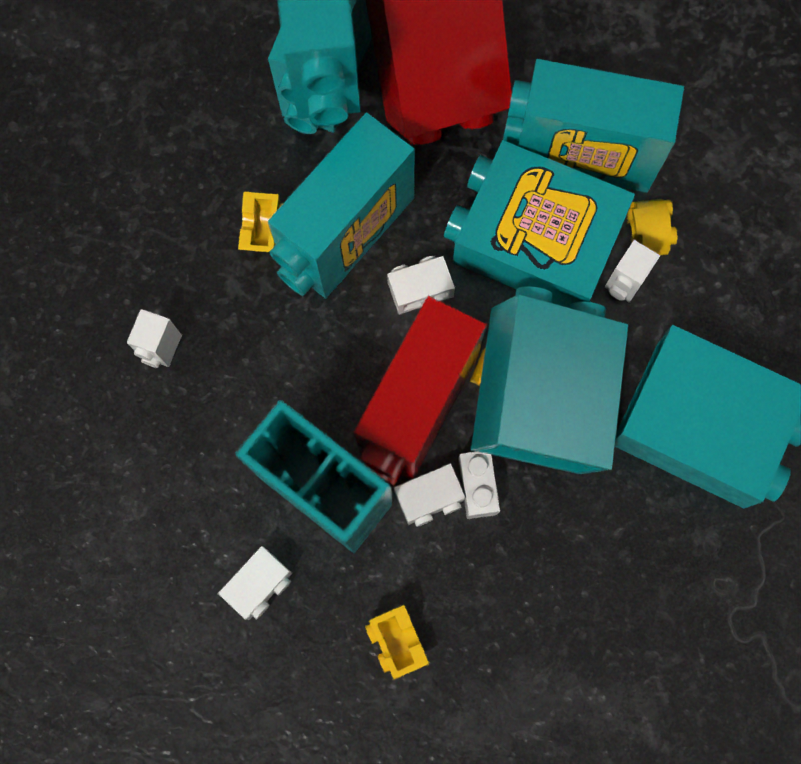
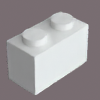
[605,240,660,302]
[387,256,455,314]
[127,309,182,368]
[458,452,500,519]
[394,464,466,527]
[218,546,292,620]

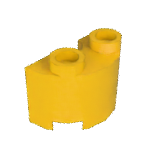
[238,192,284,252]
[627,199,677,255]
[365,605,429,679]

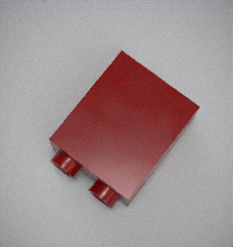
[366,0,512,144]
[354,296,486,487]

